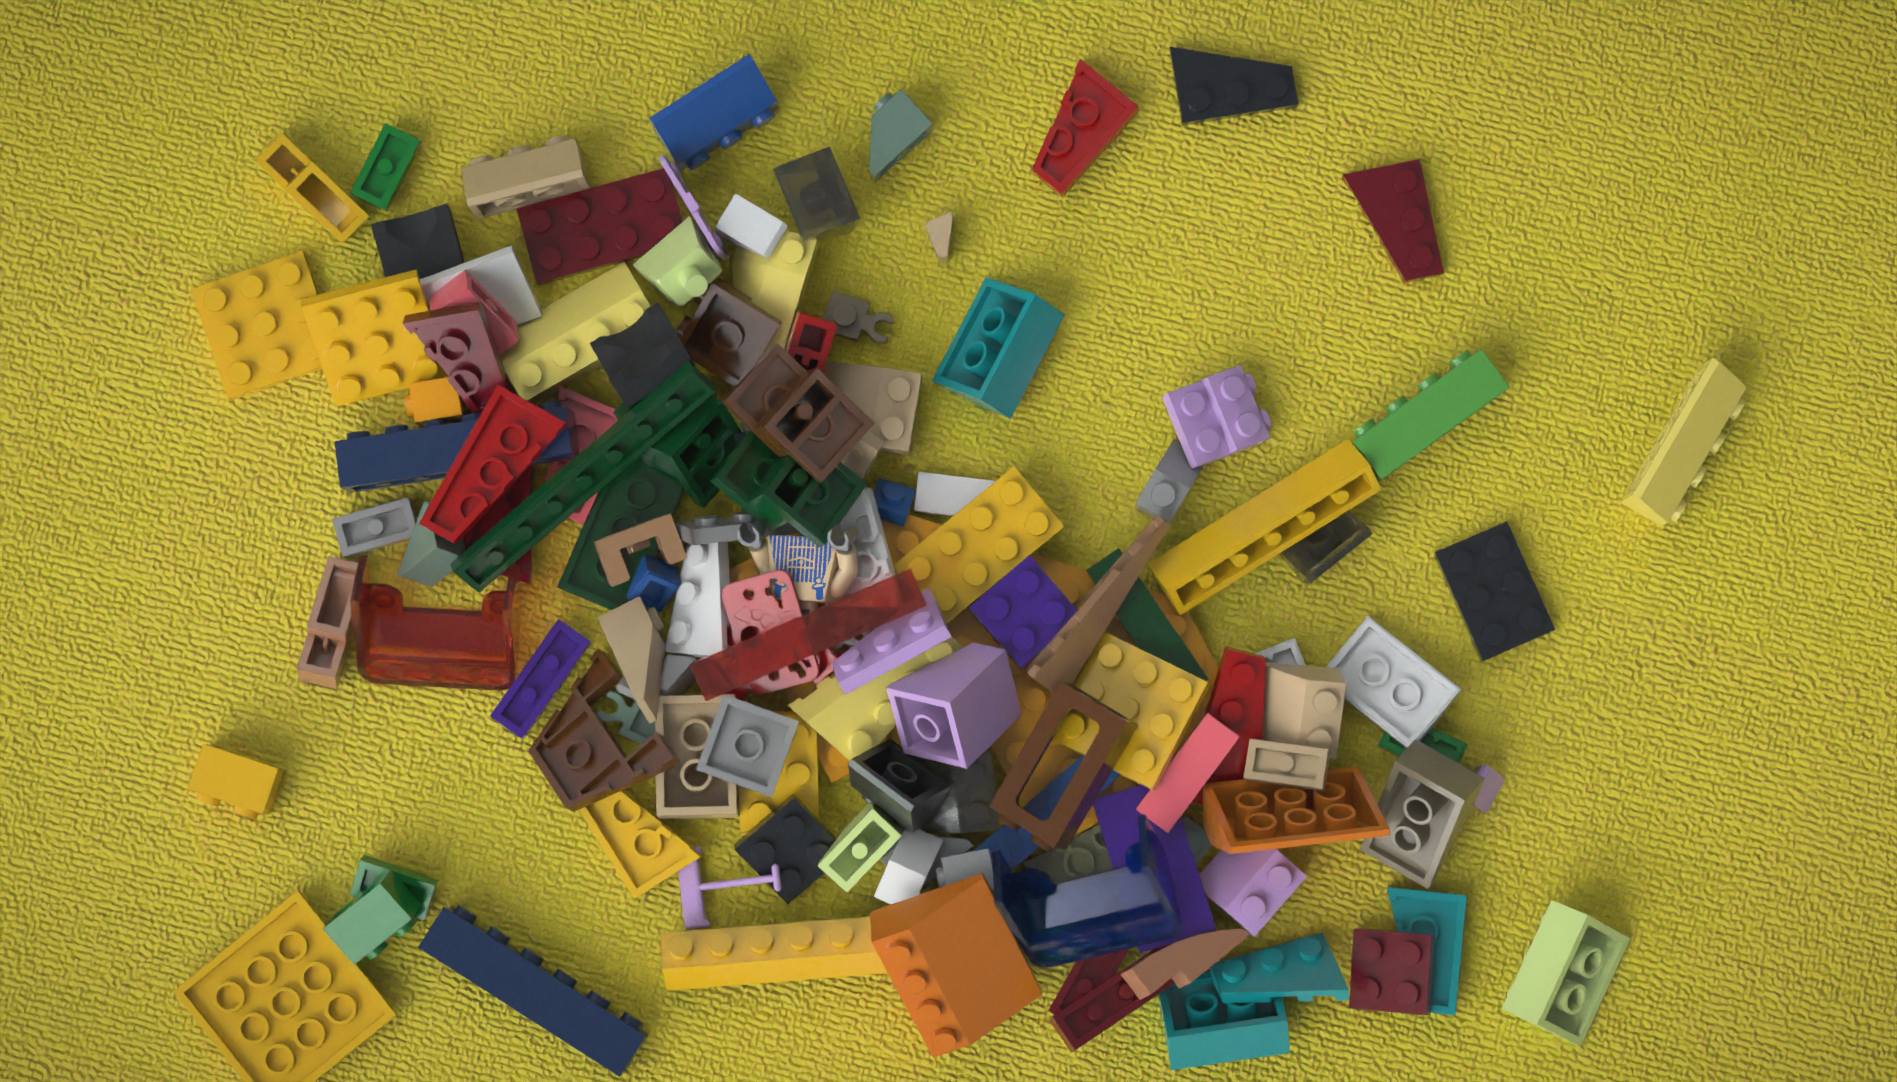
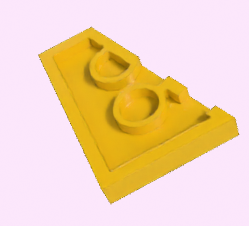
[579,790,703,899]

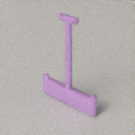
[678,846,782,930]

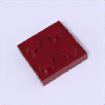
[1349,928,1435,1015]

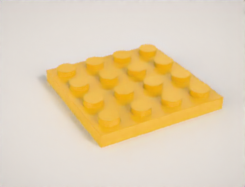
[173,891,398,1082]

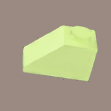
[818,803,902,893]

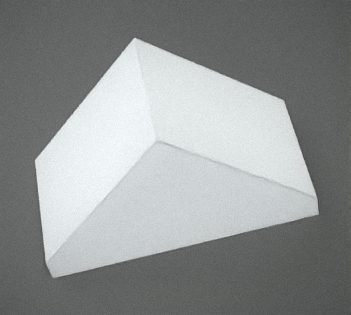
[715,193,788,259]
[874,829,944,904]

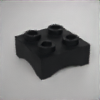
[371,204,465,279]
[590,302,695,407]

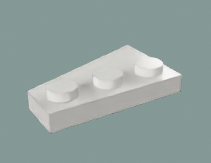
[665,542,733,660]

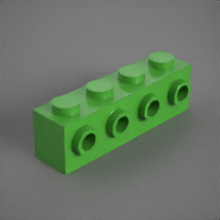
[1352,349,1509,483]

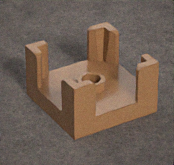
[593,513,688,587]

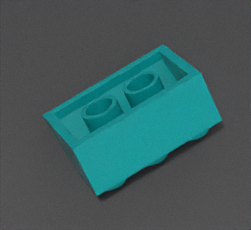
[932,277,1065,419]
[1159,972,1290,1070]

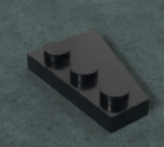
[1169,47,1298,126]

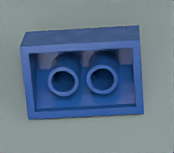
[649,54,779,171]

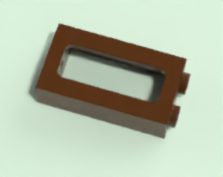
[989,681,1138,852]

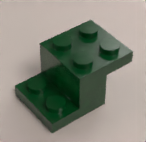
[613,396,742,508]
[710,429,867,548]

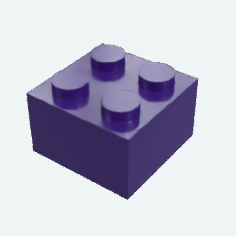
[969,555,1077,670]

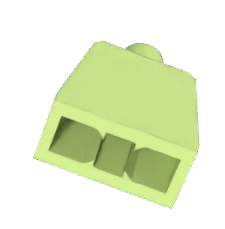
[633,216,722,307]

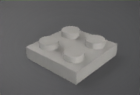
[696,694,799,797]

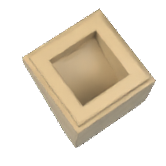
[925,211,954,264]

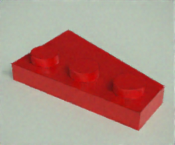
[1032,59,1140,198]

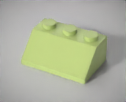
[1502,900,1630,1047]

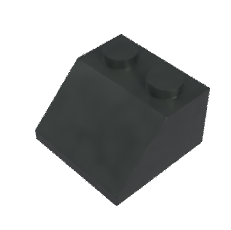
[848,738,952,832]

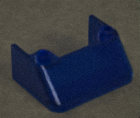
[992,814,1182,968]

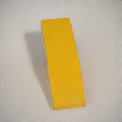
[253,132,369,244]

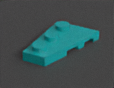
[1387,887,1467,1015]
[1210,933,1350,1003]

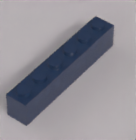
[335,401,579,493]
[418,904,649,1077]

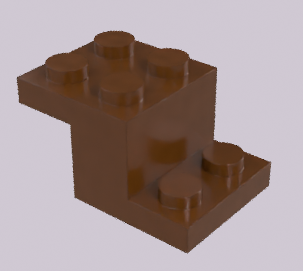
[721,343,875,483]

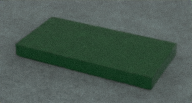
[557,456,685,610]

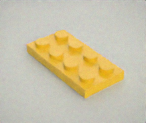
[893,466,1064,624]

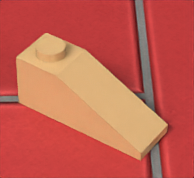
[598,596,665,724]

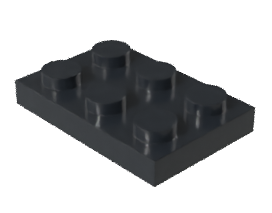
[1433,521,1555,662]

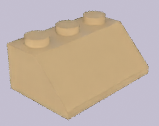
[461,136,590,219]

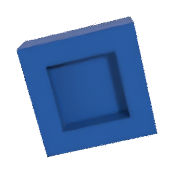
[873,478,916,527]

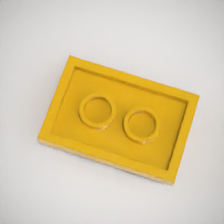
[739,711,819,833]

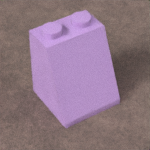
[886,643,1022,769]

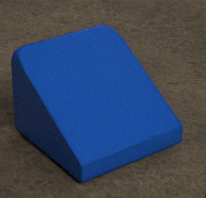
[626,554,681,613]

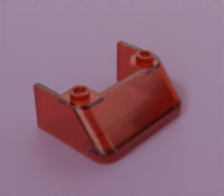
[350,555,522,691]

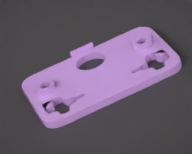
[658,155,729,260]

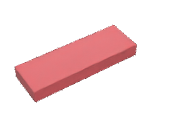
[1136,712,1240,833]

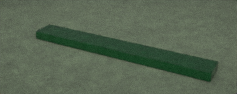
[450,361,717,593]

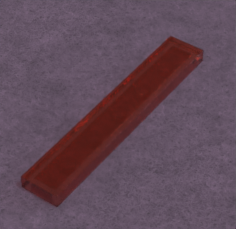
[690,568,927,701]

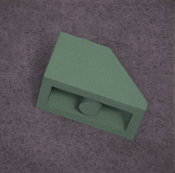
[869,90,933,183]

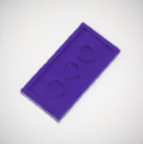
[1093,785,1216,953]

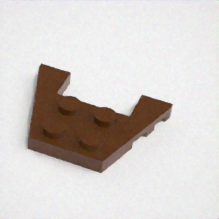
[528,649,681,812]

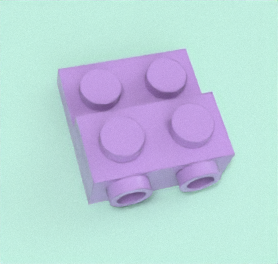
[1162,365,1271,469]

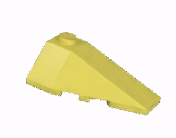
[732,230,819,357]

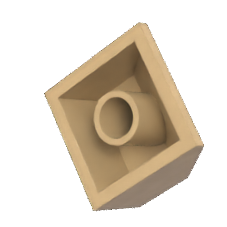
[1262,663,1346,759]

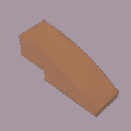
[297,556,367,689]
[1120,929,1250,1000]

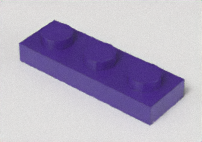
[490,619,592,739]

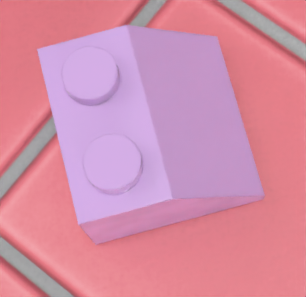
[1199,849,1307,937]

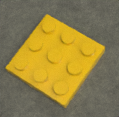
[191,251,322,401]
[301,269,449,407]
[1052,632,1210,791]

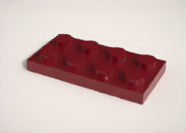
[516,168,683,286]

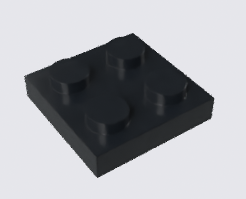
[734,793,837,904]

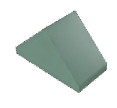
[397,501,466,587]

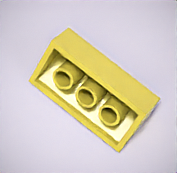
[500,262,651,405]
[1620,358,1746,526]

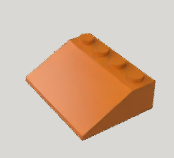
[1202,766,1390,854]
[870,873,1042,1058]

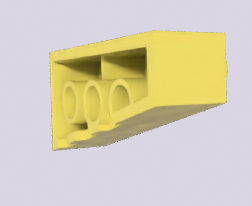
[788,637,964,761]

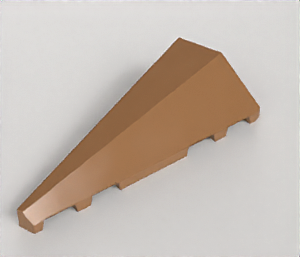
[1027,514,1170,693]

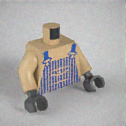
[737,520,859,627]

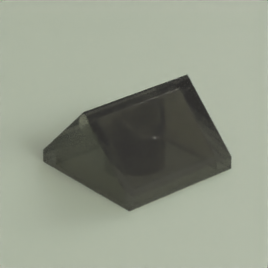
[773,146,860,241]
[1279,510,1372,587]

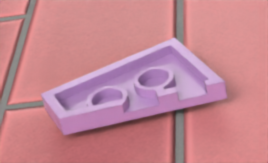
[831,587,952,695]

